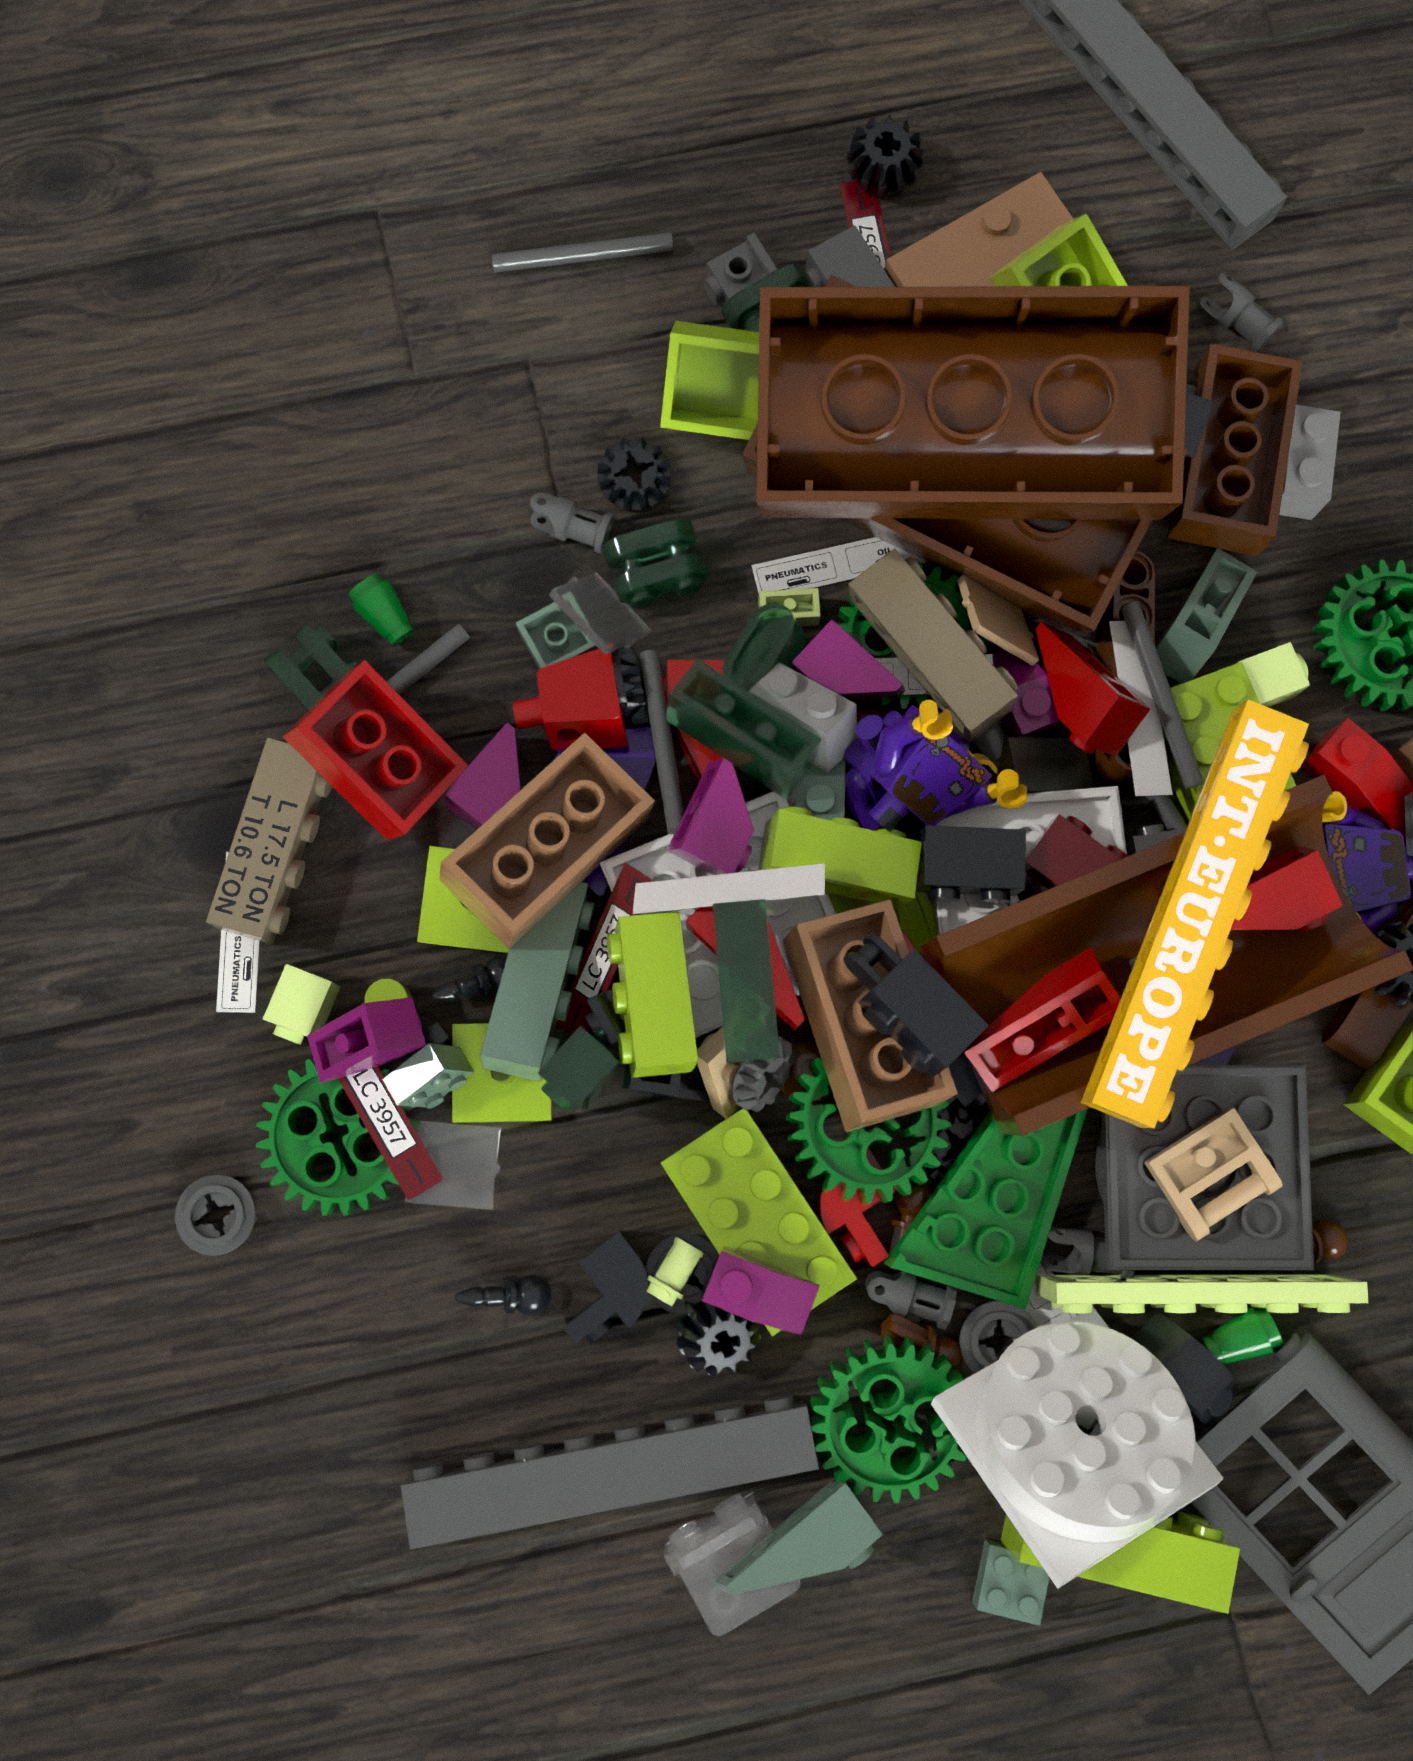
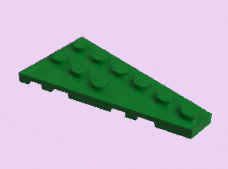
[884,1109,1088,1309]

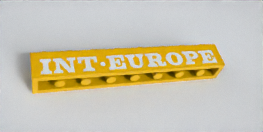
[1081,699,1309,1129]

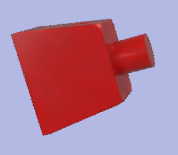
[513,646,629,751]

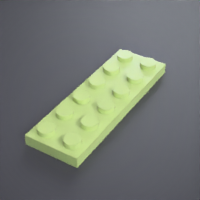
[1036,1274,1368,1314]

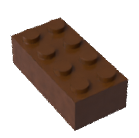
[1167,343,1303,556]

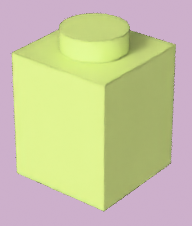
[1238,642,1310,707]
[263,964,341,1045]

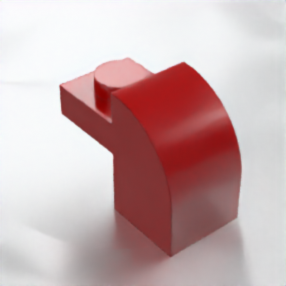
[816,1148,895,1267]

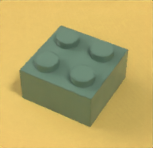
[516,595,597,670]
[382,1043,474,1109]
[972,1538,1050,1626]

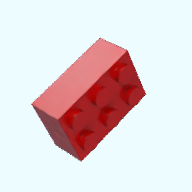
[282,660,468,841]

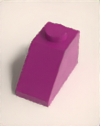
[792,620,905,701]
[992,650,1062,736]
[444,723,520,830]
[666,758,754,875]
[307,997,426,1083]
[702,1246,820,1335]

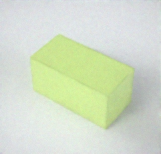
[758,588,820,629]

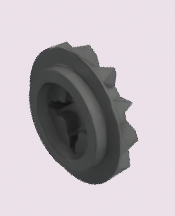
[733,1036,796,1112]
[175,1175,257,1256]
[958,1300,1037,1373]

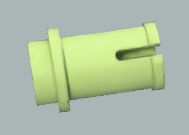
[647,1237,704,1306]

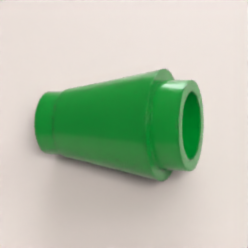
[348,573,415,646]
[1202,1307,1283,1364]

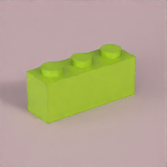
[758,806,922,910]
[607,912,698,1078]

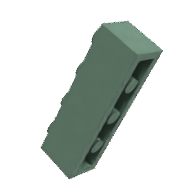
[480,882,595,1082]

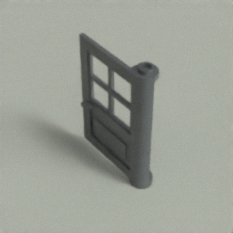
[1191,1332,1413,1695]

